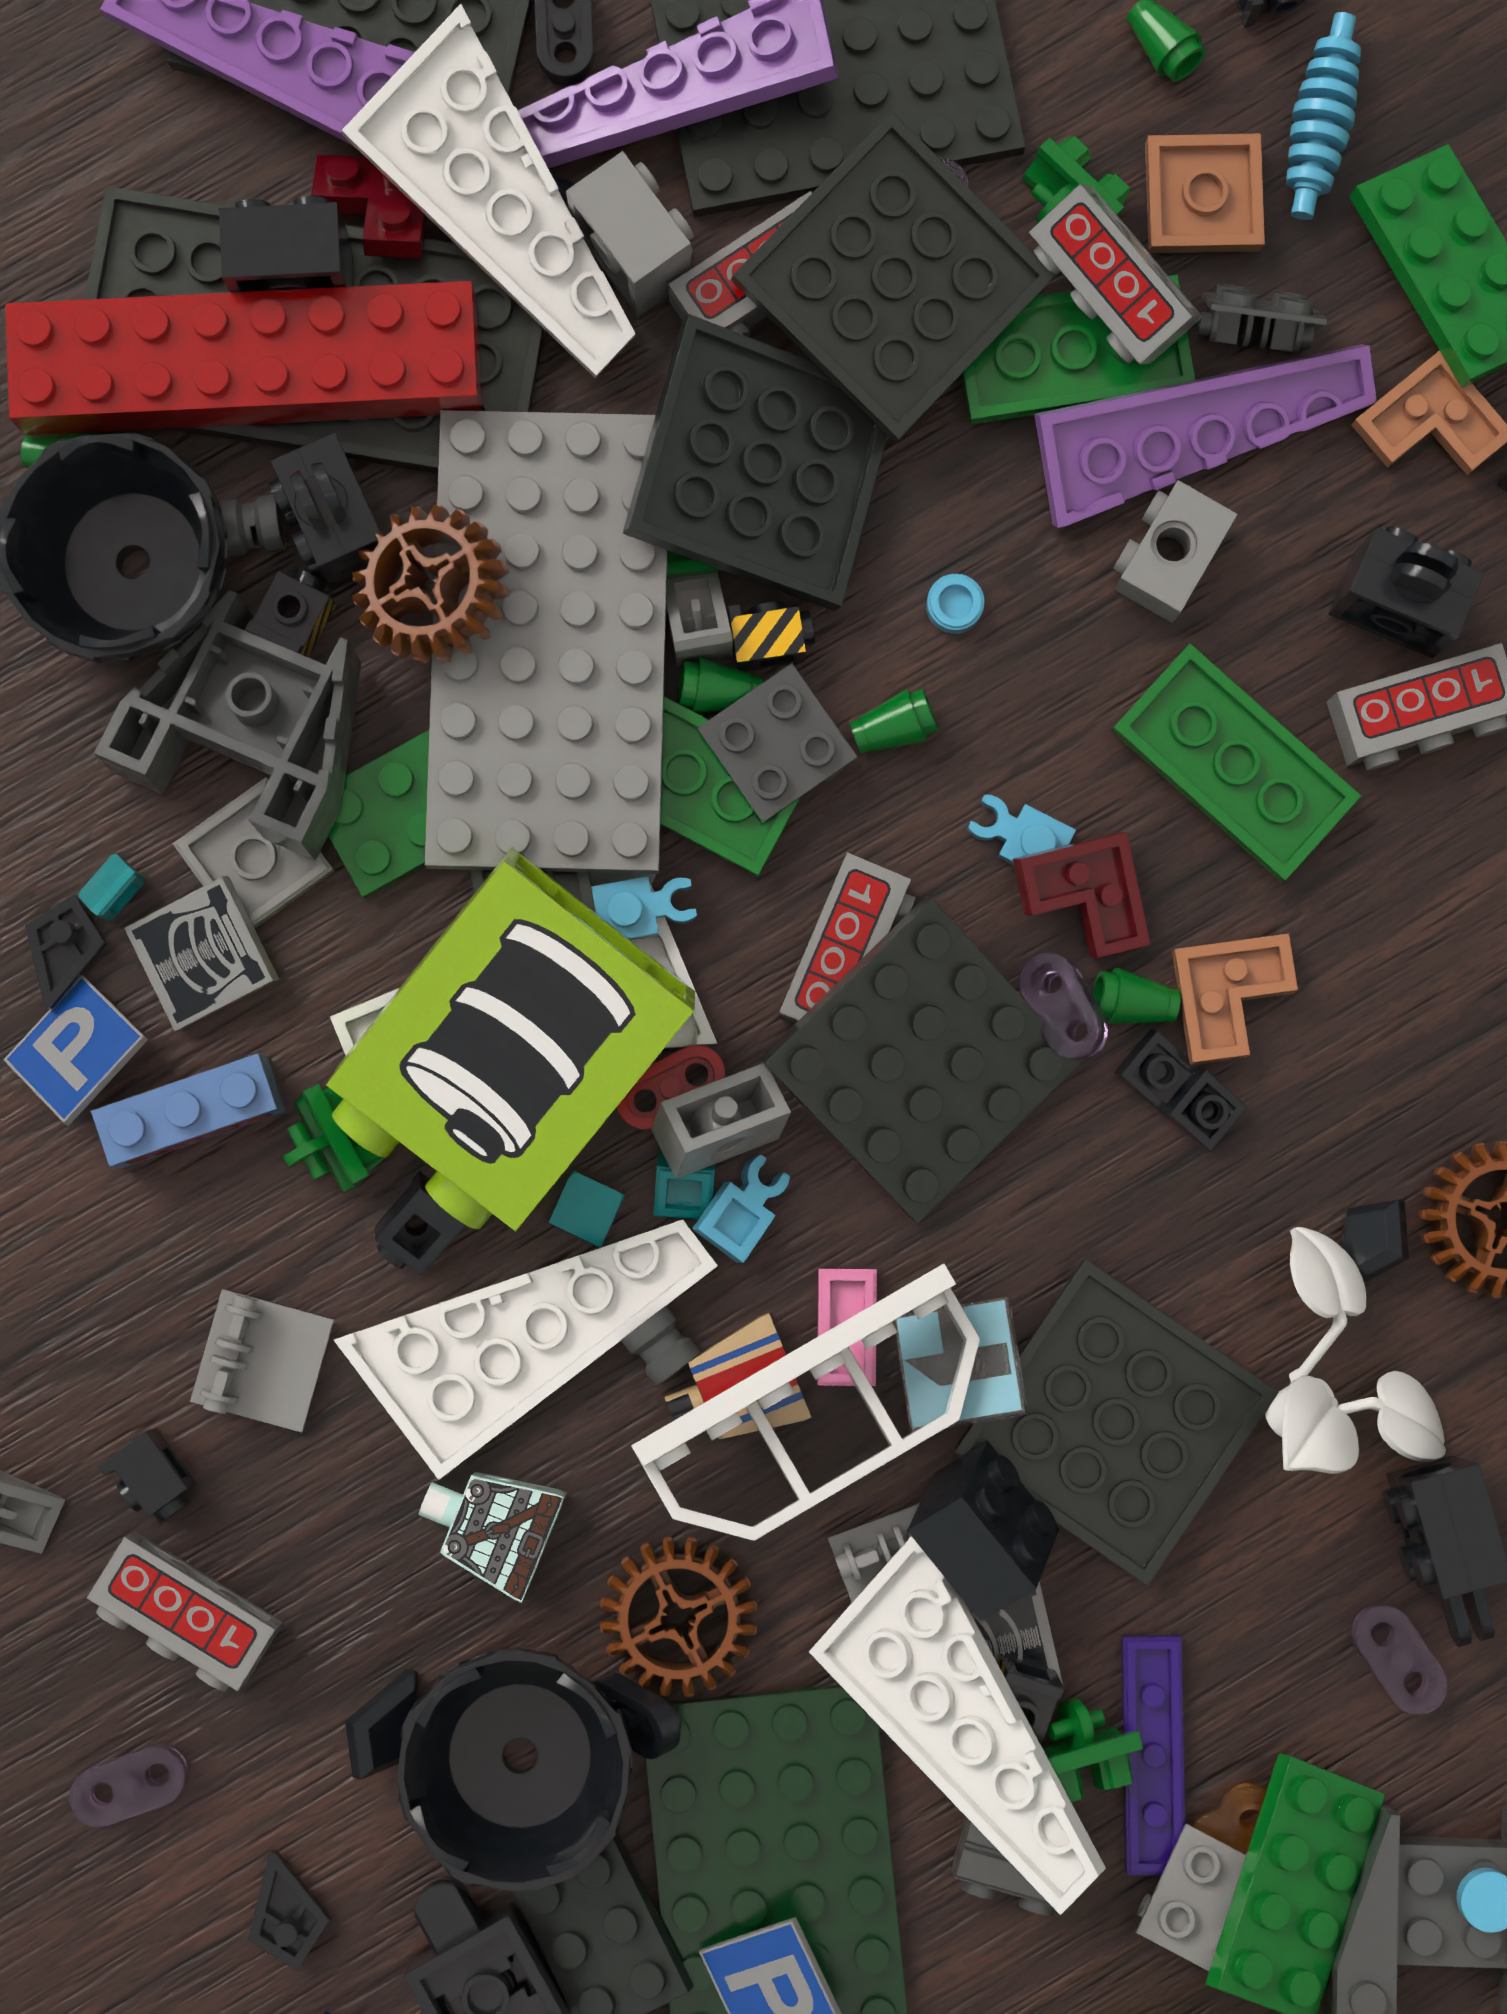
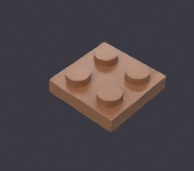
[1145,133,1265,254]

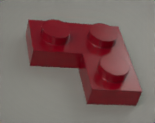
[311,155,427,258]
[1013,832,1151,958]

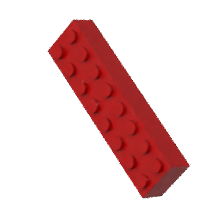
[5,281,482,436]

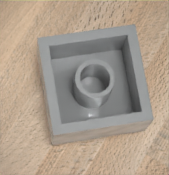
[566,151,695,317]

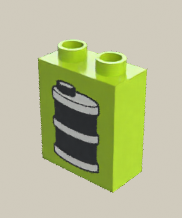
[326,847,695,1232]

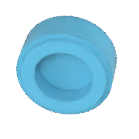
[926,574,984,634]
[1456,1868,1507,1933]

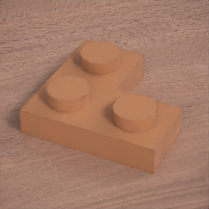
[1351,350,1507,476]
[1172,933,1298,1065]

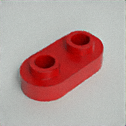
[617,1045,726,1130]

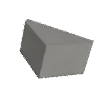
[666,572,733,666]
[0,1470,65,1554]

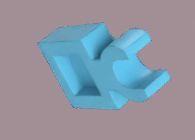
[966,795,1076,865]
[591,876,697,940]
[692,1155,790,1263]

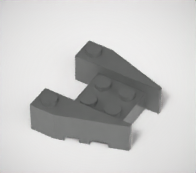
[94,590,361,861]
[1323,1803,1507,2014]

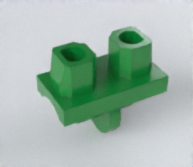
[1021,136,1131,223]
[283,1084,385,1194]
[1042,1698,1143,1802]

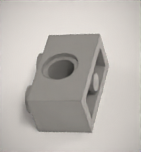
[1113,480,1238,623]
[651,1063,791,1179]

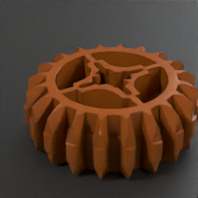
[352,504,510,664]
[1418,1141,1507,1298]
[600,1536,757,1697]

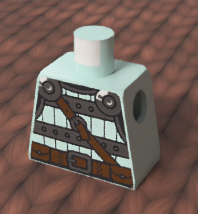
[418,1472,567,1602]

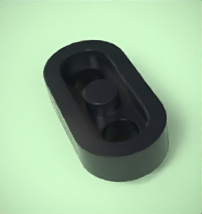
[535,0,594,84]
[592,1673,681,1759]

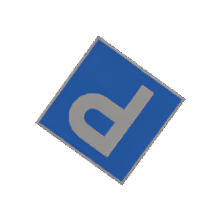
[3,975,148,1126]
[699,1917,842,2014]

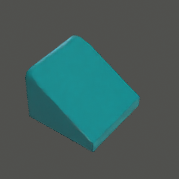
[78,854,146,922]
[653,1148,716,1220]
[549,1170,626,1248]

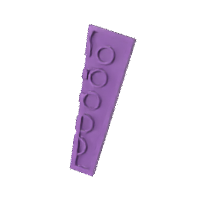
[100,0,415,146]
[518,0,839,168]
[1034,344,1377,528]

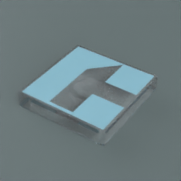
[894,1297,1028,1432]

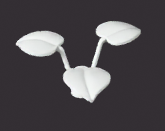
[1265,1227,1446,1474]

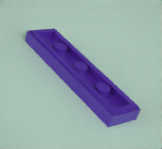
[1121,1635,1185,1876]

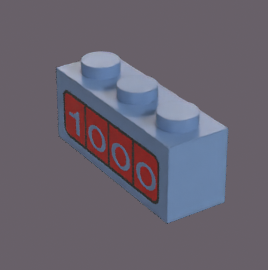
[91,1053,287,1168]

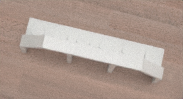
[631,1264,980,1541]

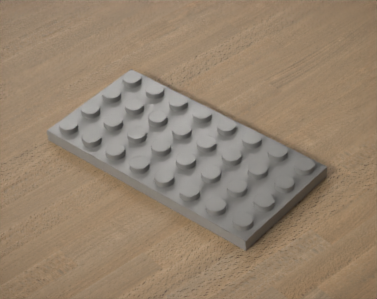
[425,410,668,874]

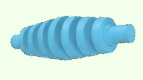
[1286,12,1361,220]

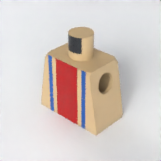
[665,1312,812,1439]

